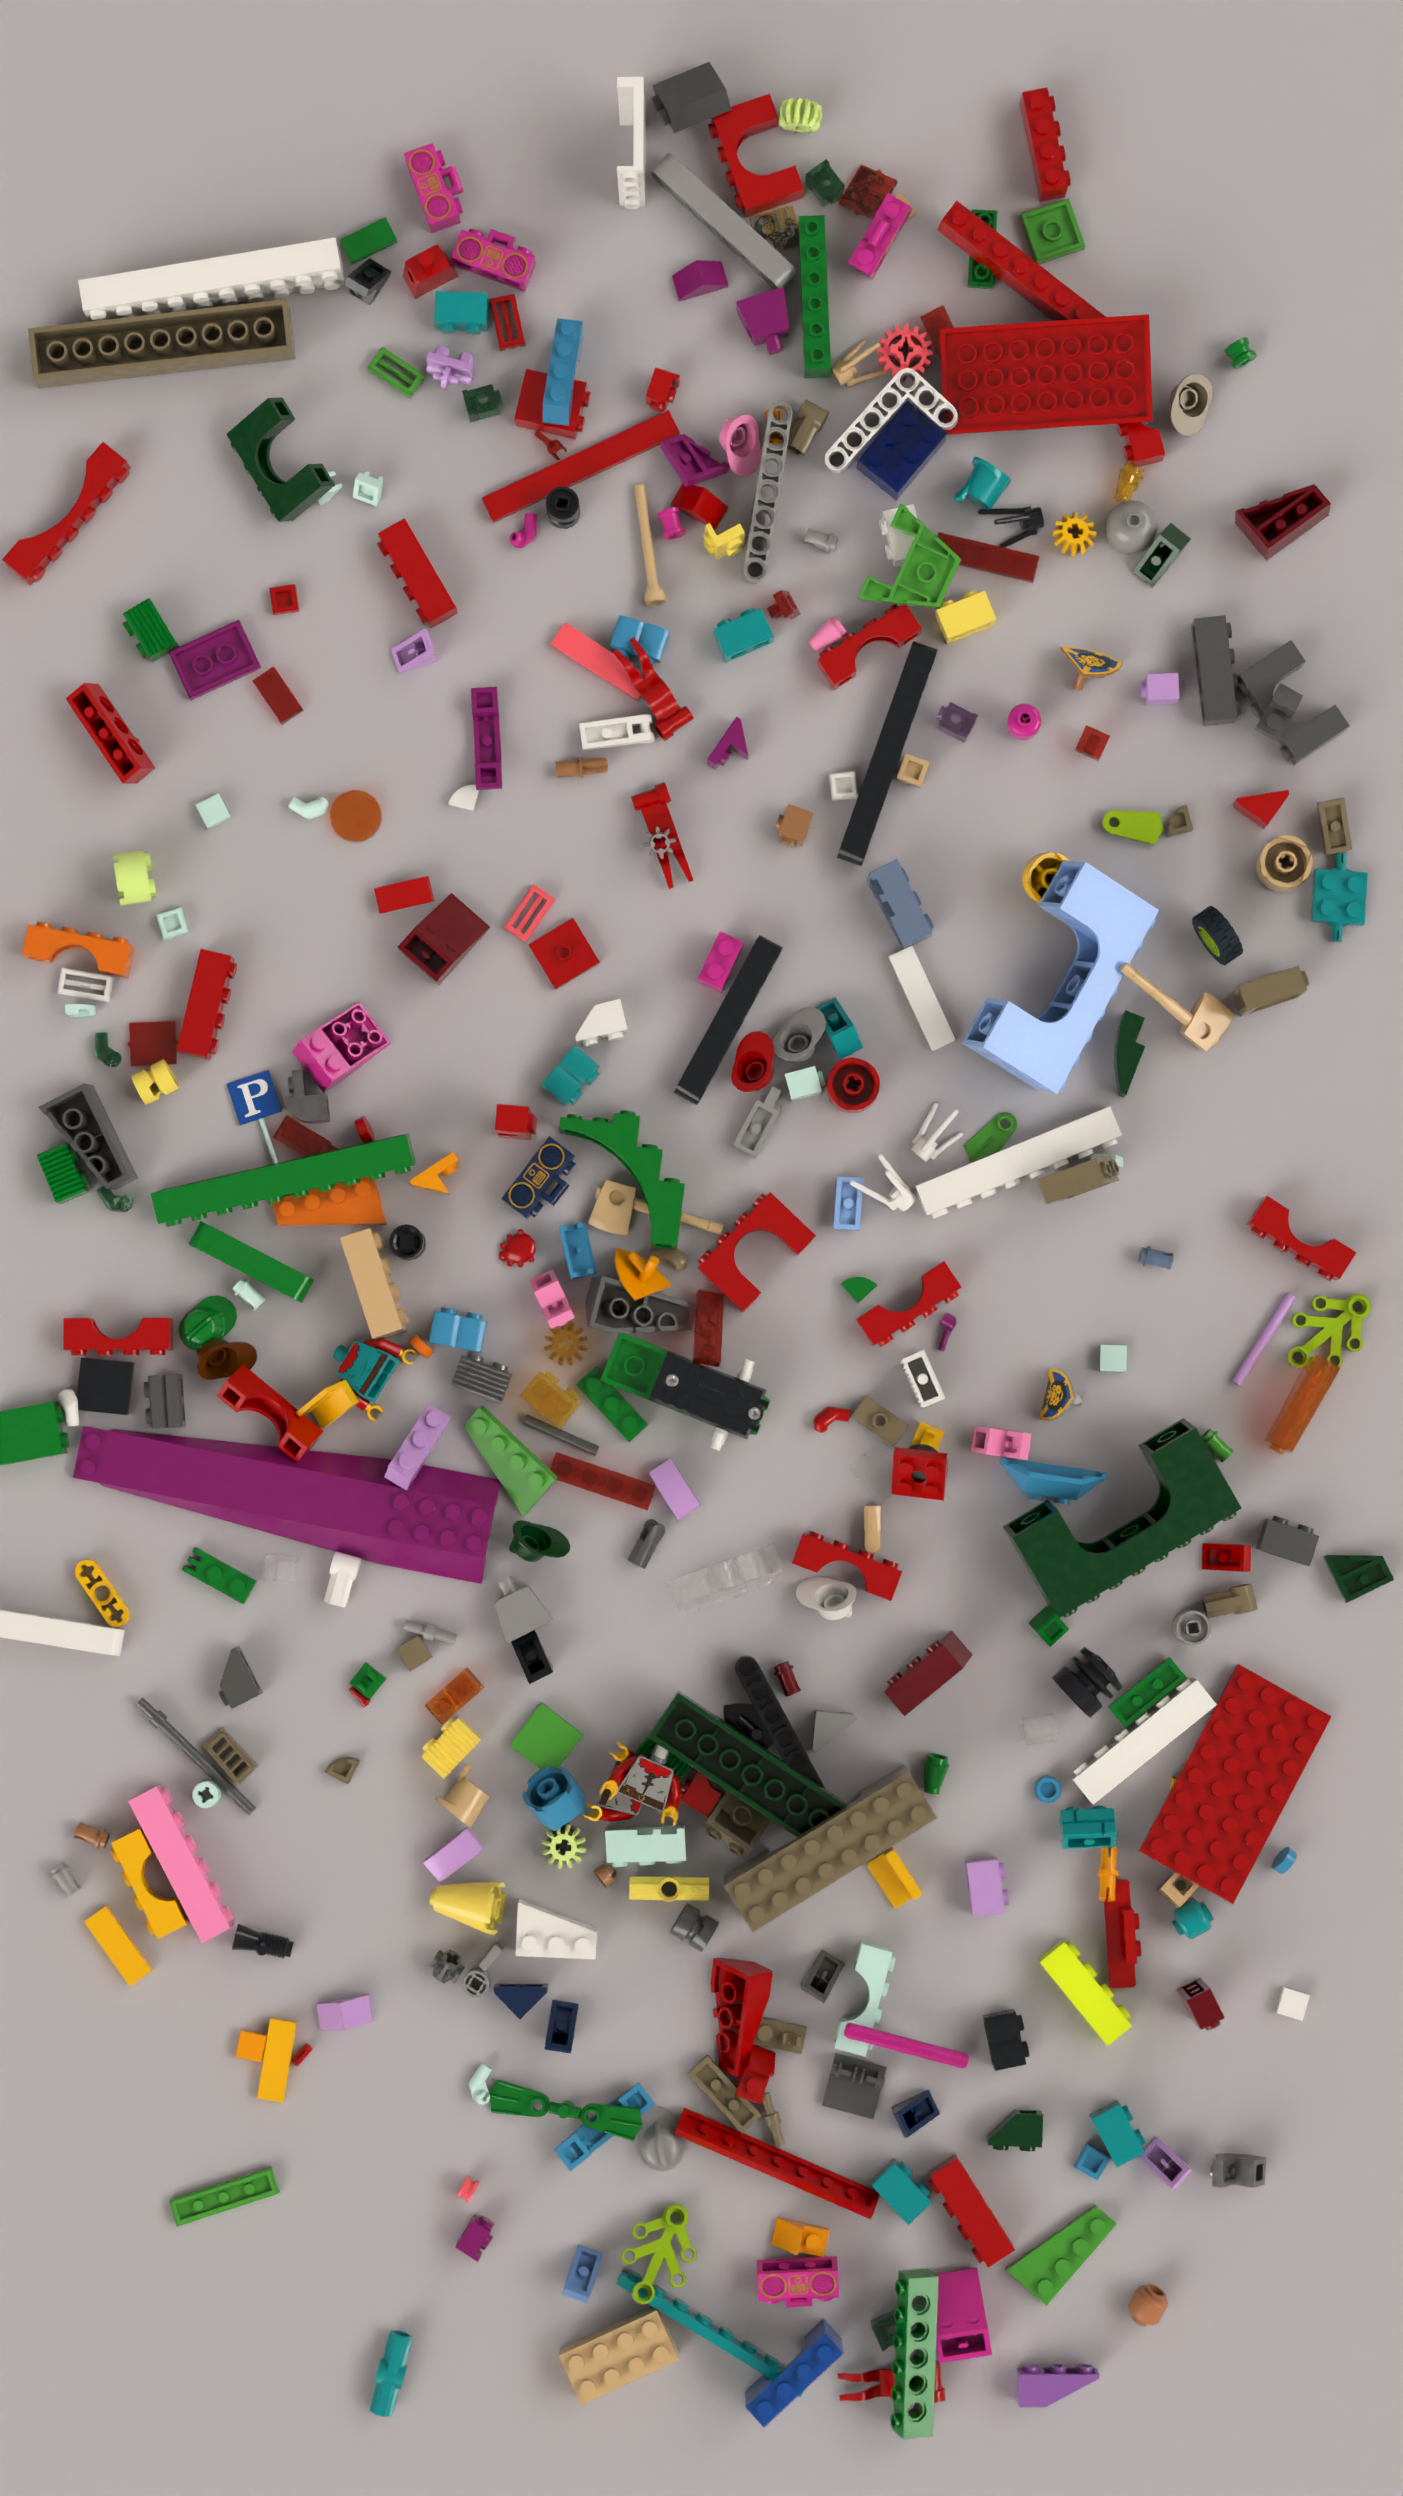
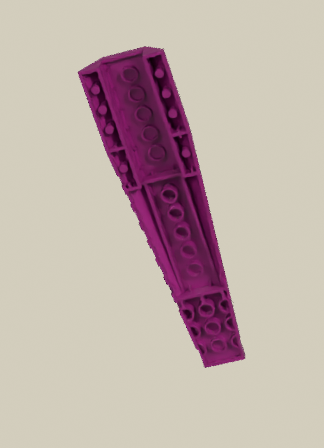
[73,1426,501,1584]

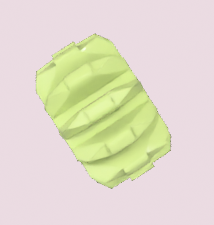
[778,98,822,133]
[542,1823,586,1869]

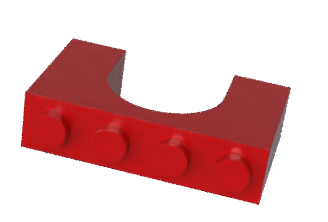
[708,94,804,218]
[697,1192,816,1312]

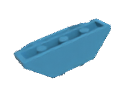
[1000,1457,1107,1505]

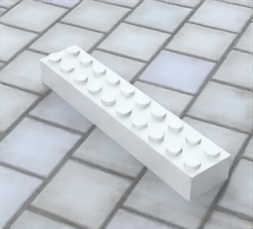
[78,237,345,322]

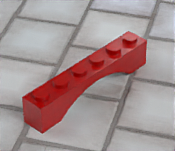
[2,442,131,586]

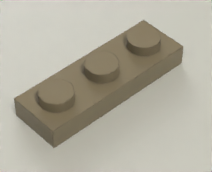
[688,2054,762,2133]

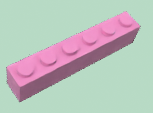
[128,1784,234,1943]

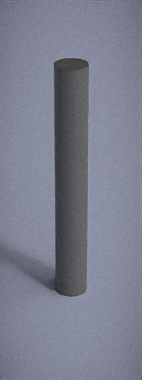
[523,1415,599,1456]

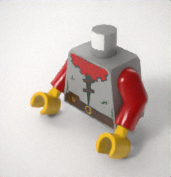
[583,1741,657,1822]
[599,1744,682,1826]

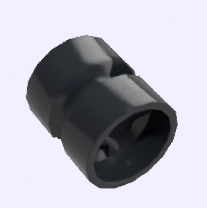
[546,487,580,529]
[389,1224,426,1261]

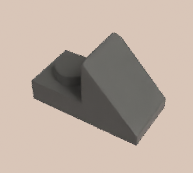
[1255,683,1303,742]

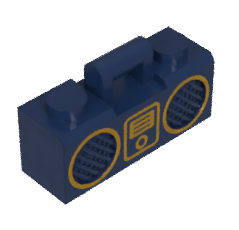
[501,1136,576,1219]

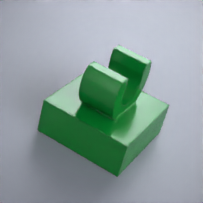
[349,1662,387,1699]

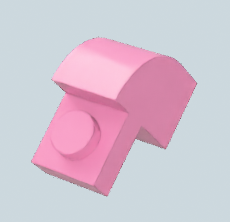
[529,1269,575,1329]
[971,1426,1031,1460]

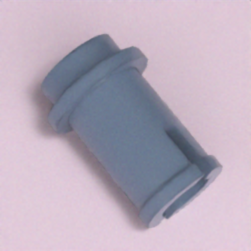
[1139,1246,1173,1270]

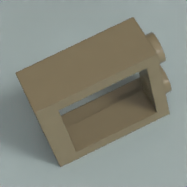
[1232,965,1309,1017]
[1038,1156,1119,1204]

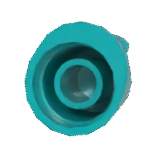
[954,457,1011,510]

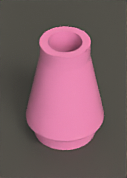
[808,616,847,652]

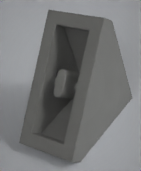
[800,1949,845,2003]

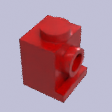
[646,367,680,412]

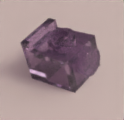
[936,702,978,743]

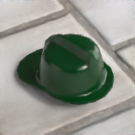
[509,1520,570,1562]

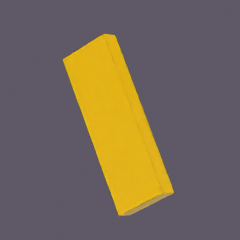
[84,1905,153,1986]
[257,2017,297,2102]

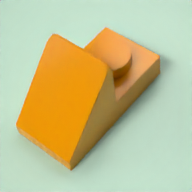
[410,1152,461,1194]
[771,2217,829,2257]

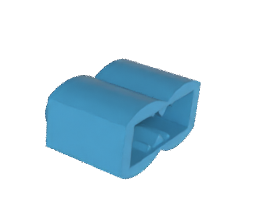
[610,615,670,666]
[429,1307,487,1353]

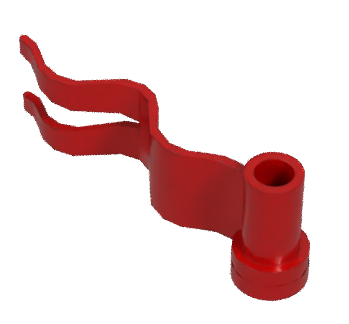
[613,637,694,741]
[631,782,694,889]
[838,2360,946,2403]

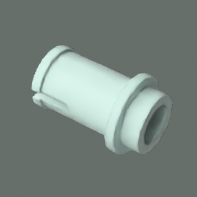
[232,1278,266,1311]

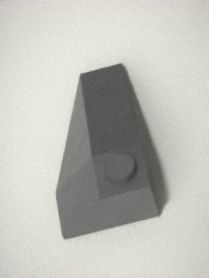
[585,1275,698,1334]

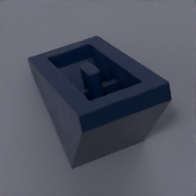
[493,1984,548,2019]
[891,2090,940,2138]

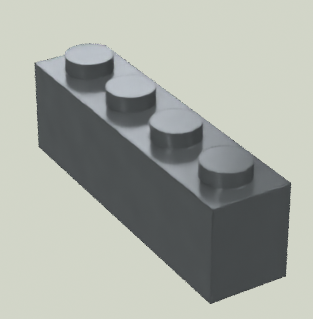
[1191,615,1241,726]

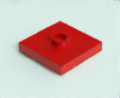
[528,918,600,990]

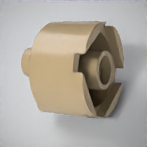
[1256,835,1313,892]

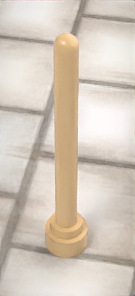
[635,483,666,606]

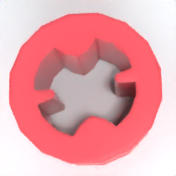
[456,2175,479,2203]

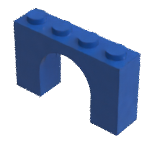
[745,2319,844,2428]

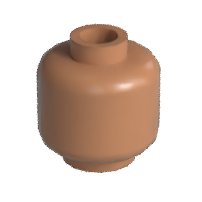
[1128,2284,1168,2326]

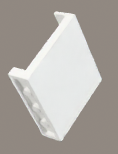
[617,77,646,209]

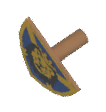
[1060,646,1123,690]

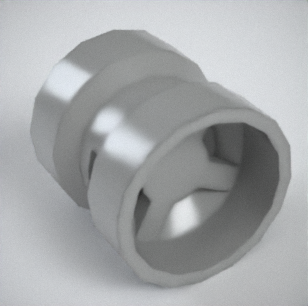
[463,1967,491,1998]

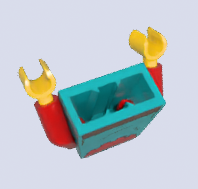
[333,1338,417,1421]

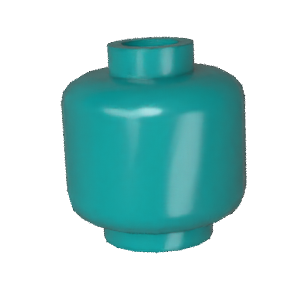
[1172,1899,1214,1939]

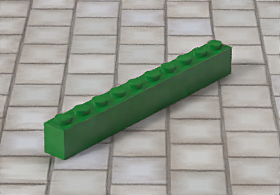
[151,1133,416,1227]

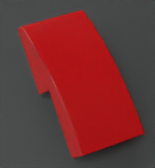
[374,876,434,914]

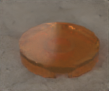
[329,790,382,843]

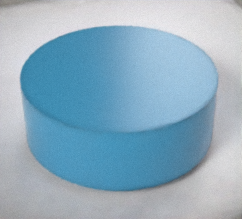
[1034,1776,1061,1803]
[1272,1847,1297,1874]

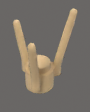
[831,340,891,388]

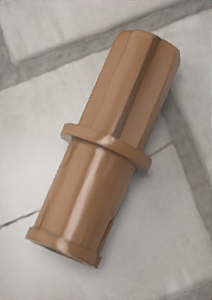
[556,757,608,778]

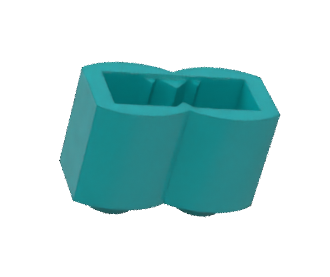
[541,1045,600,1106]

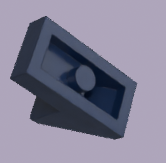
[544,2000,579,2054]

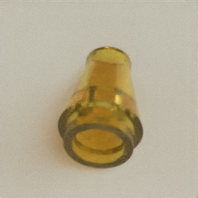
[1114,463,1144,503]

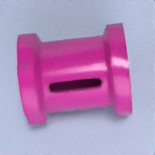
[657,507,686,540]

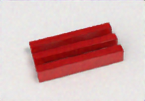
[489,294,526,351]

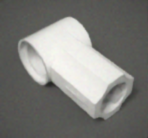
[324,1551,362,1608]

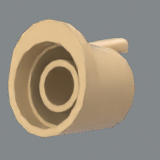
[435,1764,490,1828]

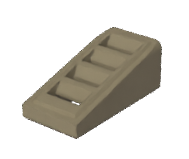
[203,1727,259,1785]

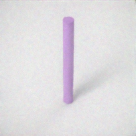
[1232,1292,1296,1386]

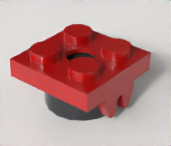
[891,1444,948,1501]

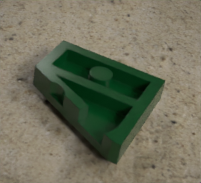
[1323,1555,1394,1603]

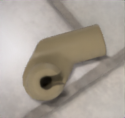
[650,1248,687,1271]

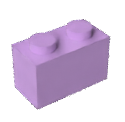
[965,1857,1009,1917]

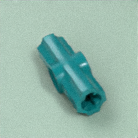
[369,2330,413,2417]

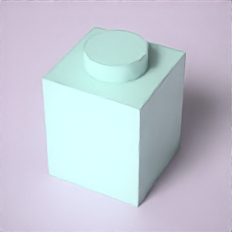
[784,1066,825,1102]

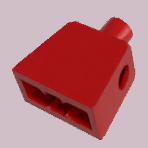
[403,245,458,299]

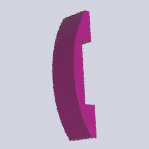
[471,687,503,790]

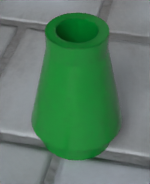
[923,1753,949,1795]

